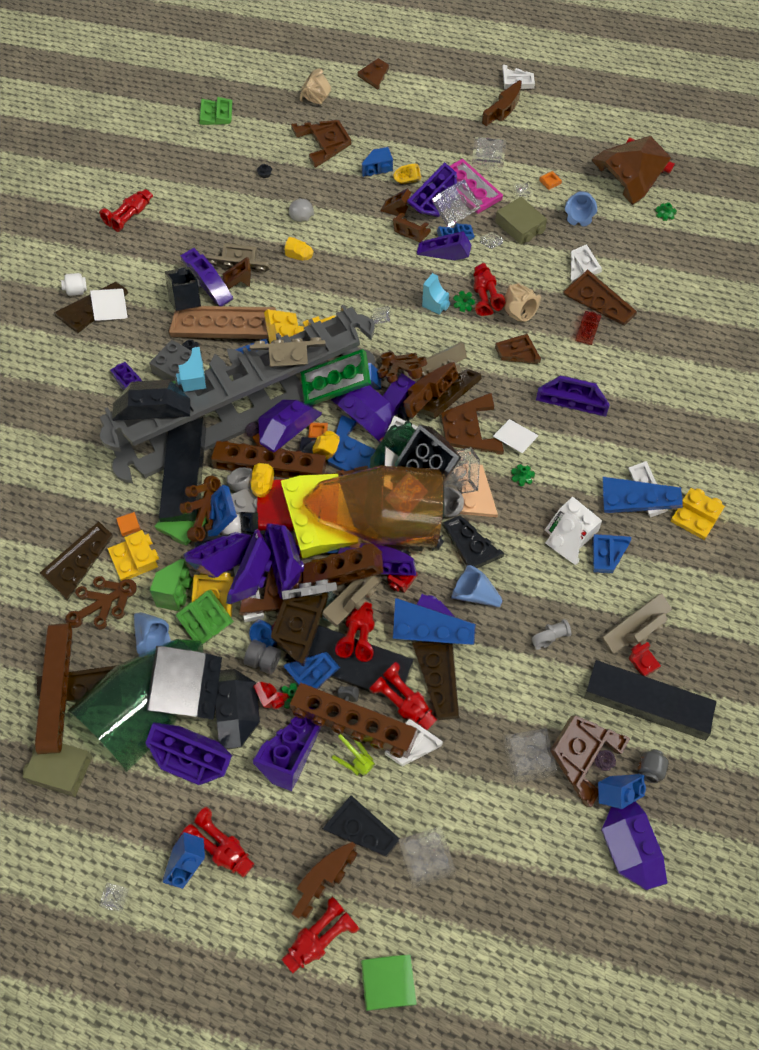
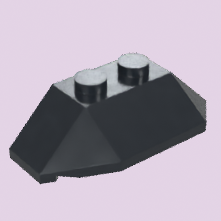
[112,380,191,421]
[216,669,260,750]

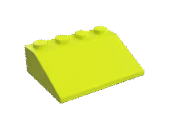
[281,474,359,559]

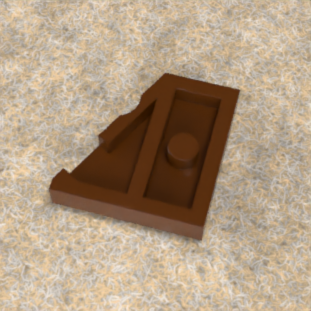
[358,58,389,90]
[495,334,541,364]

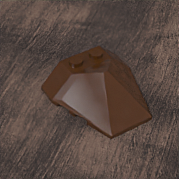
[592,135,671,205]

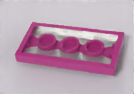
[450,159,503,214]

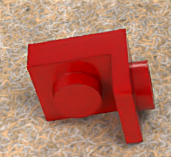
[387,572,418,593]
[629,642,661,677]
[254,681,290,709]

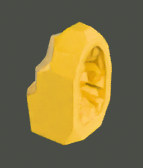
[393,163,421,184]
[285,237,314,261]
[313,431,340,460]
[251,463,274,497]

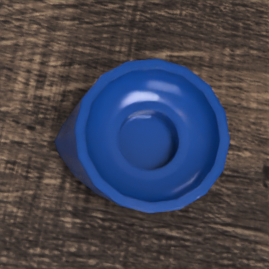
[249,619,278,648]

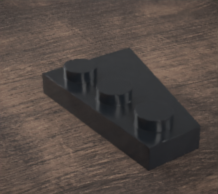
[443,515,504,568]
[322,795,401,857]

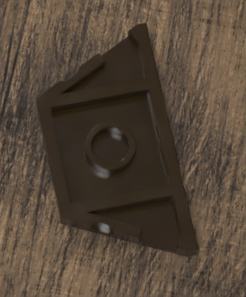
[270,592,329,667]

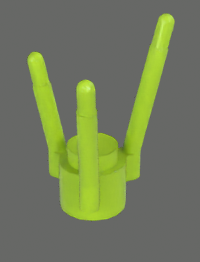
[331,734,375,776]

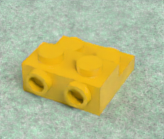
[264,309,304,343]
[670,488,725,540]
[108,530,159,581]
[192,573,235,617]

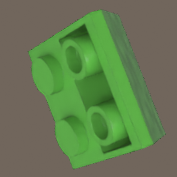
[150,559,192,611]

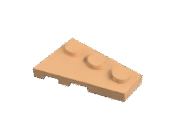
[460,463,498,517]

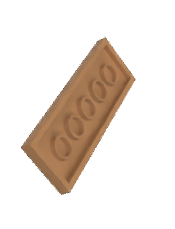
[169,306,276,339]

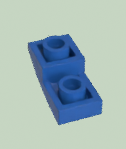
[437,223,475,240]

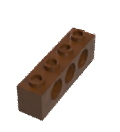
[303,544,383,586]

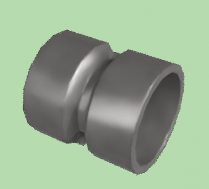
[244,640,281,675]

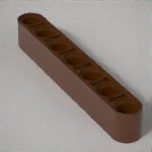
[35,623,72,755]

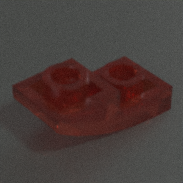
[575,311,602,345]

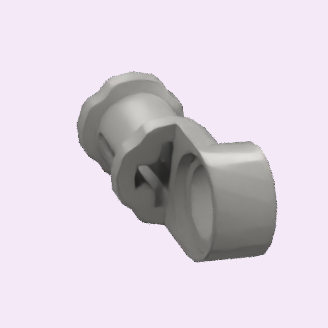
[531,619,571,650]

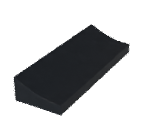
[159,417,206,522]
[284,626,413,699]
[584,660,717,741]

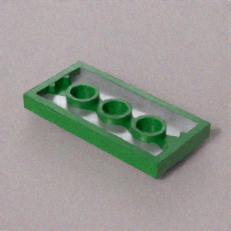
[300,349,371,406]

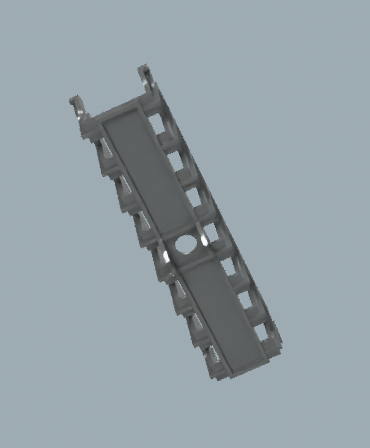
[100,305,375,484]

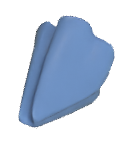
[565,191,597,226]
[451,565,502,607]
[134,612,172,659]

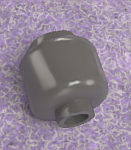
[638,749,669,783]

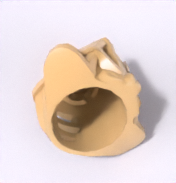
[300,68,331,105]
[504,283,541,322]

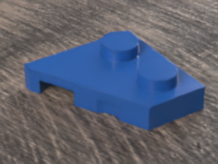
[208,485,237,536]
[593,534,631,573]
[284,652,340,689]

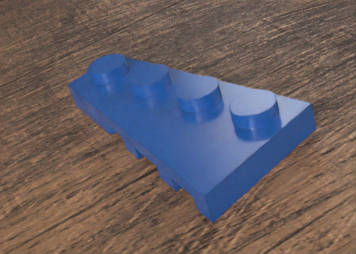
[603,477,683,513]
[393,598,476,645]

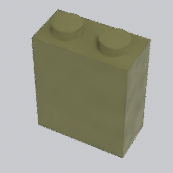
[495,197,547,245]
[23,743,93,797]

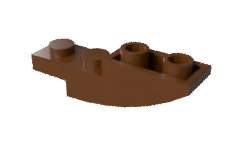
[482,80,522,126]
[403,362,458,418]
[291,842,358,923]

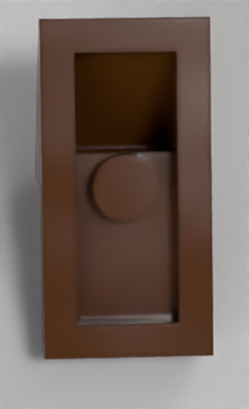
[380,188,411,218]
[222,257,251,289]

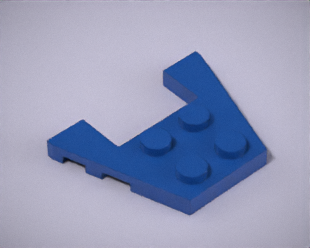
[328,415,403,471]

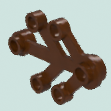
[377,351,427,383]
[180,475,221,542]
[65,576,137,630]

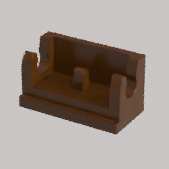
[393,213,431,243]

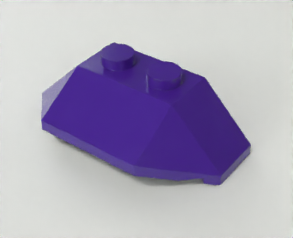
[407,162,458,217]
[536,375,610,417]
[331,385,392,443]
[258,400,322,453]
[264,523,304,599]
[226,529,273,604]
[183,532,251,578]
[146,723,233,785]
[601,801,668,890]

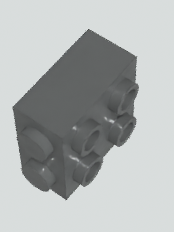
[149,340,192,381]

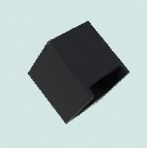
[165,267,201,311]

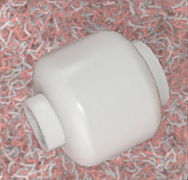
[61,273,87,296]

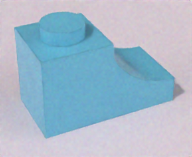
[422,273,450,315]
[176,347,206,392]

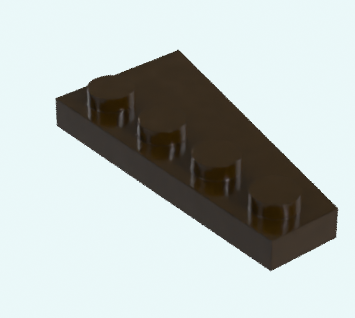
[54,282,128,333]
[39,521,113,601]
[412,641,460,720]

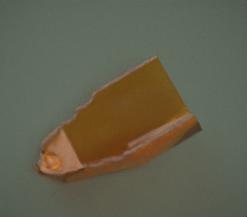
[302,465,443,548]

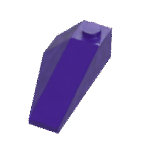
[253,707,321,791]

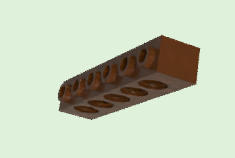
[211,441,326,479]
[290,682,417,759]

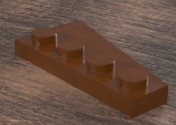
[563,269,637,326]

